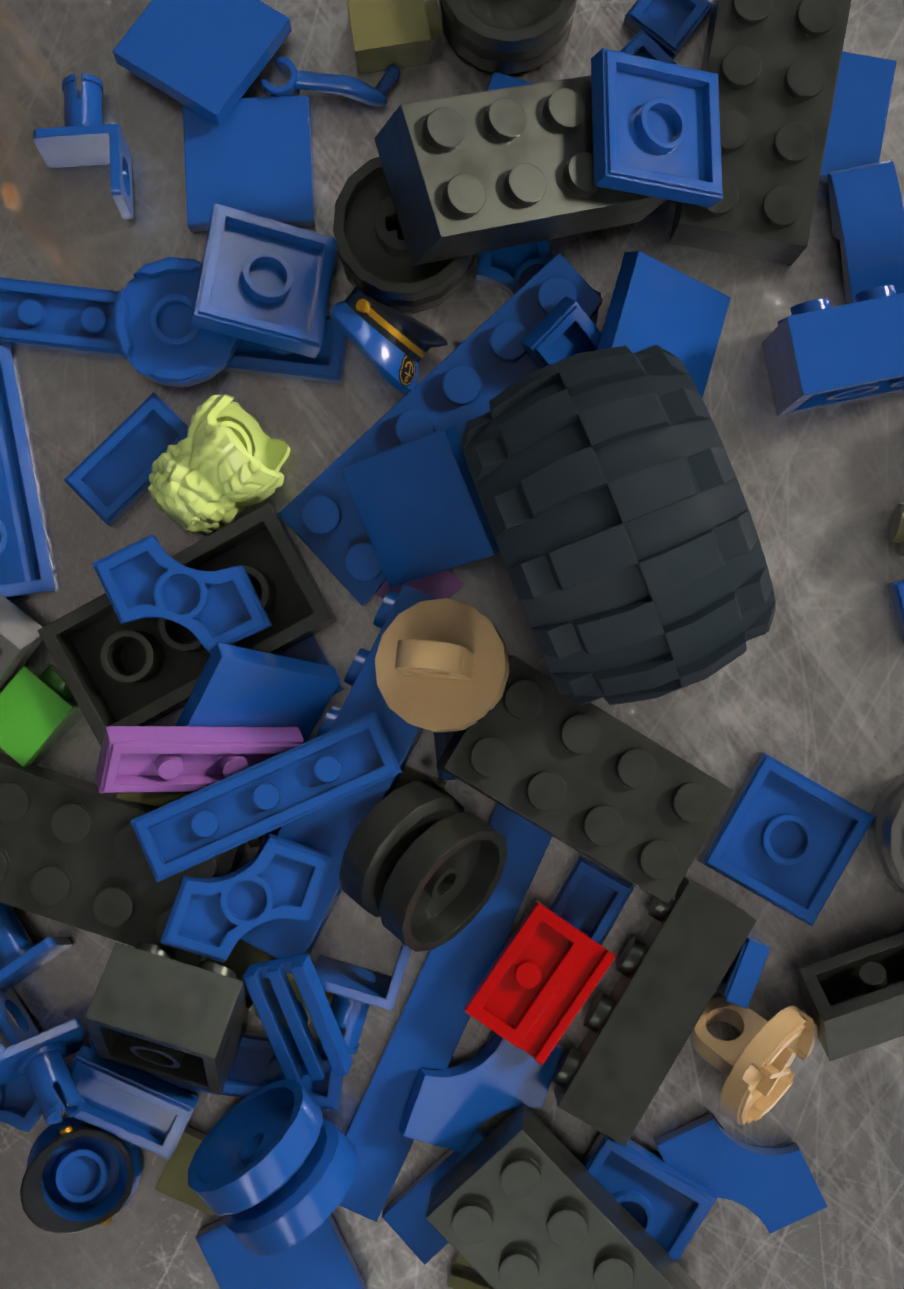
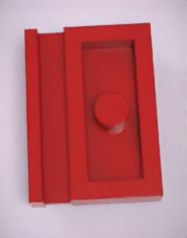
[464,900,616,1065]

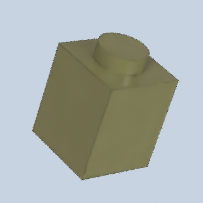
[347,0,442,74]

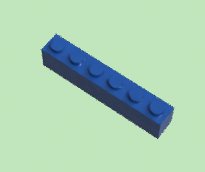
[240,583,436,959]

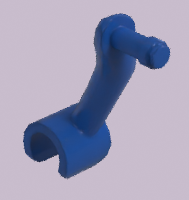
[261,57,401,107]

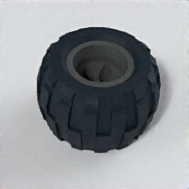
[461,345,776,706]

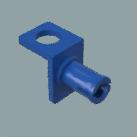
[33,73,133,219]
[0,902,72,1046]
[314,943,411,1055]
[0,1018,86,1125]

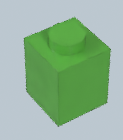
[0,664,82,767]

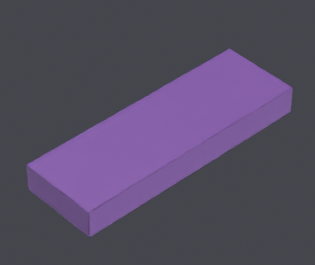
[95,726,304,793]

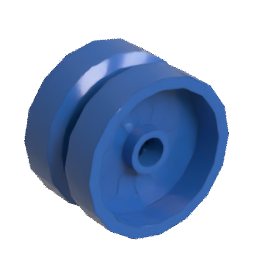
[188,1079,359,1256]

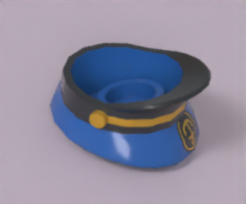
[330,286,448,393]
[20,1117,143,1234]

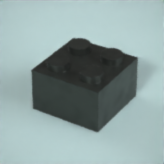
[85,942,248,1095]

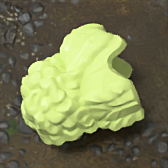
[148,394,291,535]

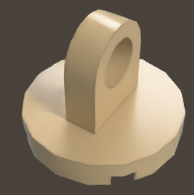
[375,598,509,733]
[691,997,818,1125]

